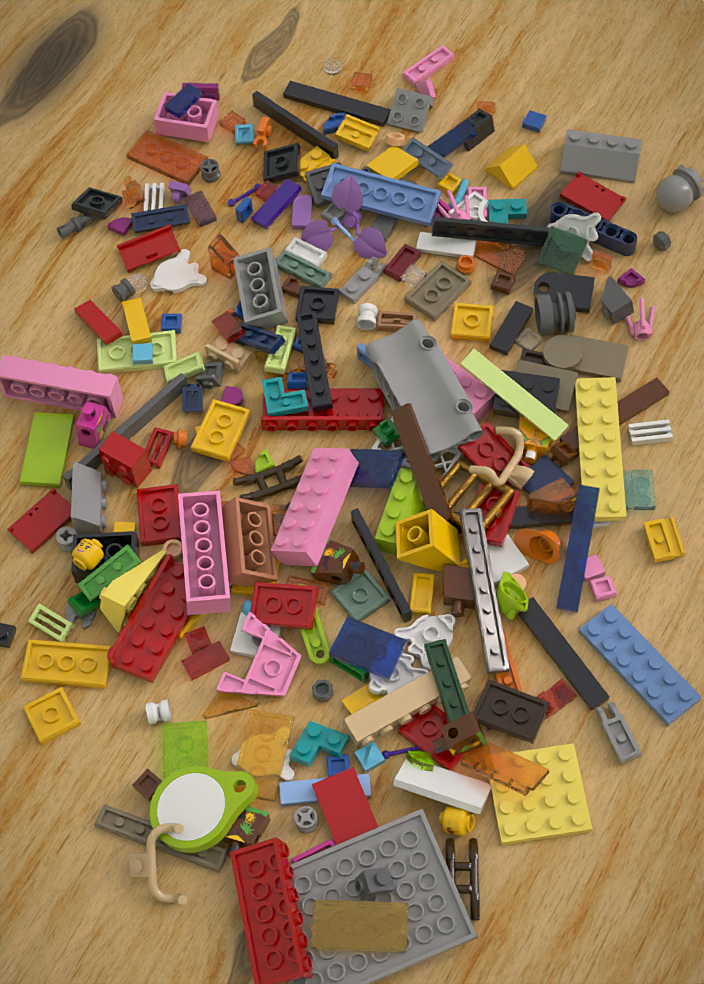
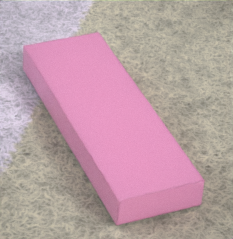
[403,45,455,87]

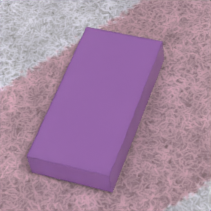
[292,195,313,229]

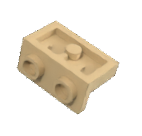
[205,336,252,373]

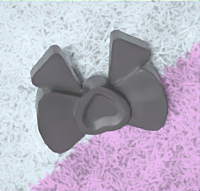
[65,604,96,629]

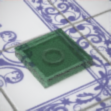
[537,226,588,275]

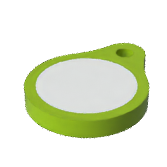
[150,766,259,853]

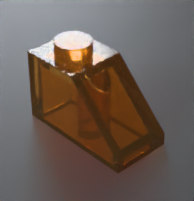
[208,234,240,280]
[527,477,577,516]

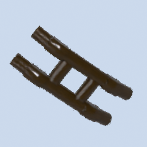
[233,455,304,502]
[446,838,480,920]

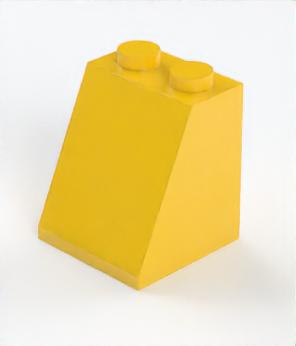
[395,509,460,573]

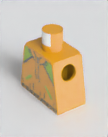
[519,414,554,464]

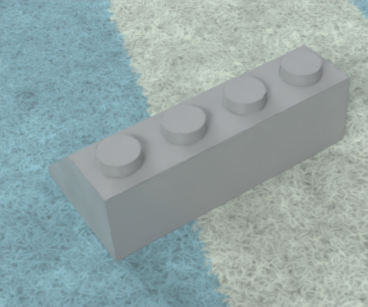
[560,129,642,183]
[233,247,288,328]

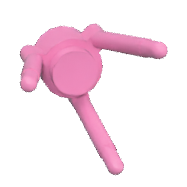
[437,190,472,220]
[625,298,655,340]

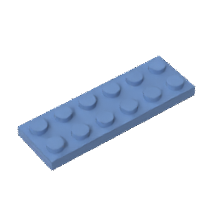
[321,163,441,227]
[579,604,701,726]

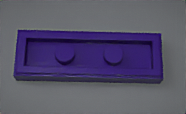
[251,179,302,230]

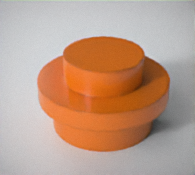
[456,255,476,274]
[173,428,187,449]

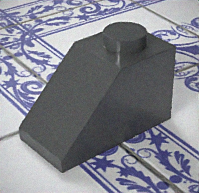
[601,276,634,324]

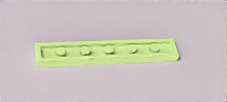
[461,349,568,442]

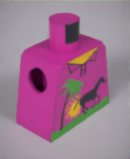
[76,402,112,449]

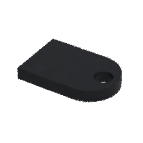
[534,272,595,313]

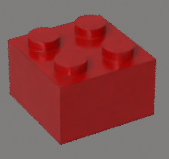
[98,431,152,488]

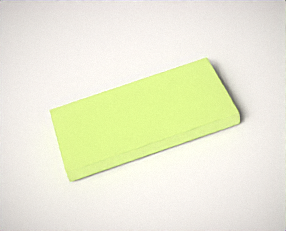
[97,330,177,374]

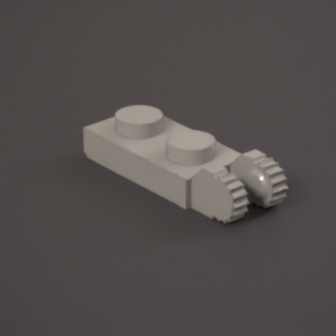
[339,256,387,304]
[596,702,642,765]

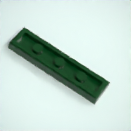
[424,639,469,723]

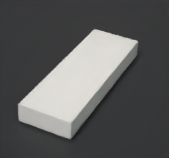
[416,232,477,258]

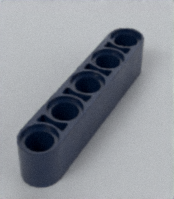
[550,202,637,256]

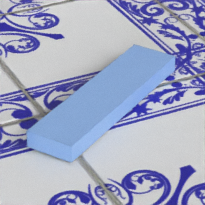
[279,774,371,807]

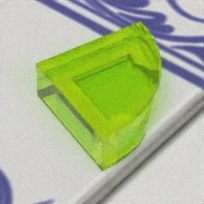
[406,751,434,771]

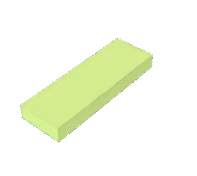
[264,325,297,375]

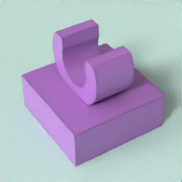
[168,180,192,204]

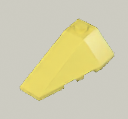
[99,550,167,632]

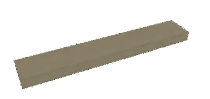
[94,804,227,873]

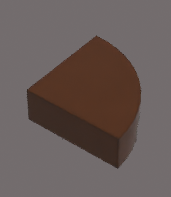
[282,274,300,299]

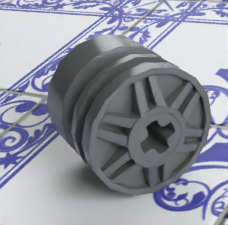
[534,291,576,336]

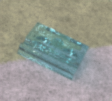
[623,470,656,510]

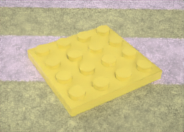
[485,743,592,845]

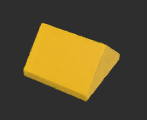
[485,144,538,190]

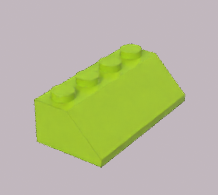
[375,467,427,555]

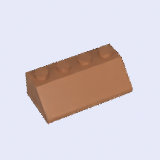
[222,497,278,587]

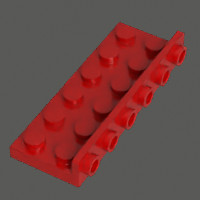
[261,388,384,432]
[107,554,191,683]
[230,837,313,984]

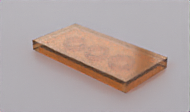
[126,129,208,186]

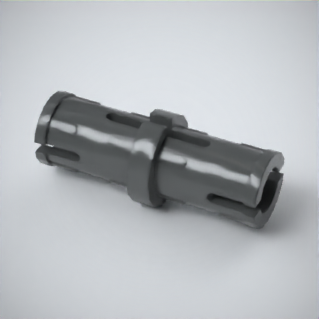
[57,214,95,239]

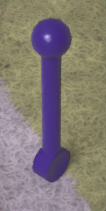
[228,184,262,207]
[382,746,422,759]

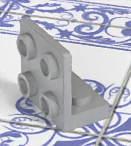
[387,88,435,132]

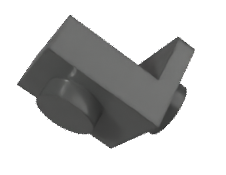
[196,362,224,389]
[355,867,395,901]

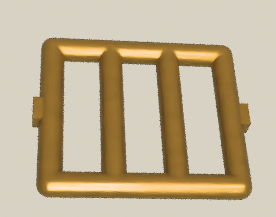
[423,460,514,529]

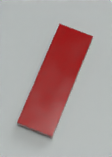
[74,300,122,345]

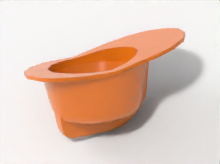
[514,528,563,564]

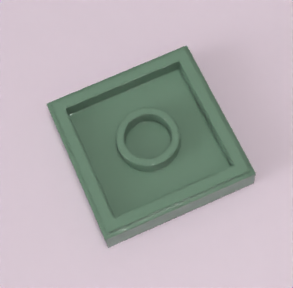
[331,568,391,625]

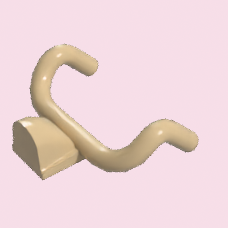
[469,426,534,490]
[129,823,187,905]

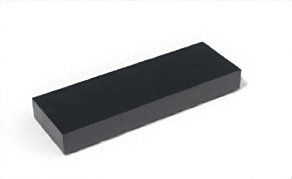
[490,301,534,355]

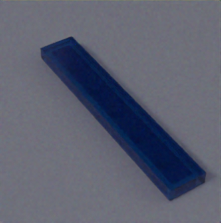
[556,484,600,613]

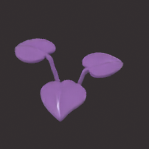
[301,175,387,259]

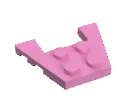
[216,612,301,697]

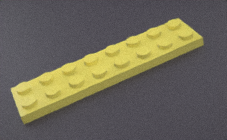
[575,377,627,522]

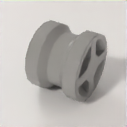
[56,526,76,552]
[294,806,318,834]

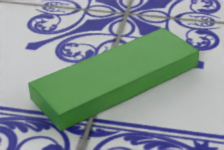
[77,544,142,602]

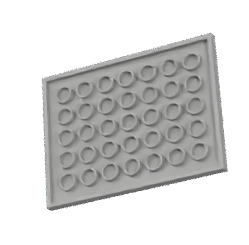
[289,809,478,984]

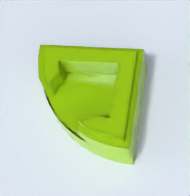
[255,449,275,473]

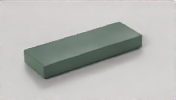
[276,250,332,288]

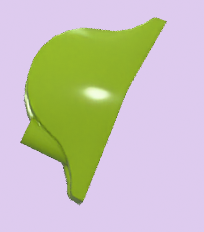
[496,571,528,620]

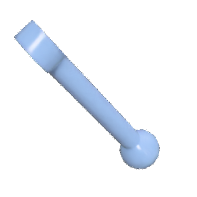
[331,217,355,242]

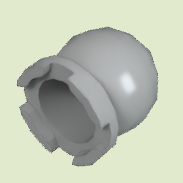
[656,164,704,213]

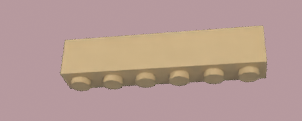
[343,656,471,748]

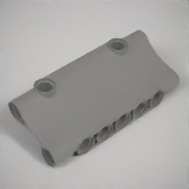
[365,320,483,462]

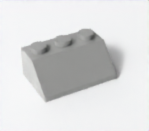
[71,463,108,534]

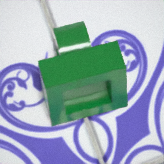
[373,418,400,447]

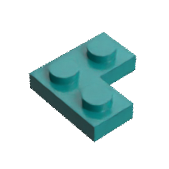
[488,198,527,223]
[262,377,309,416]
[289,721,350,768]

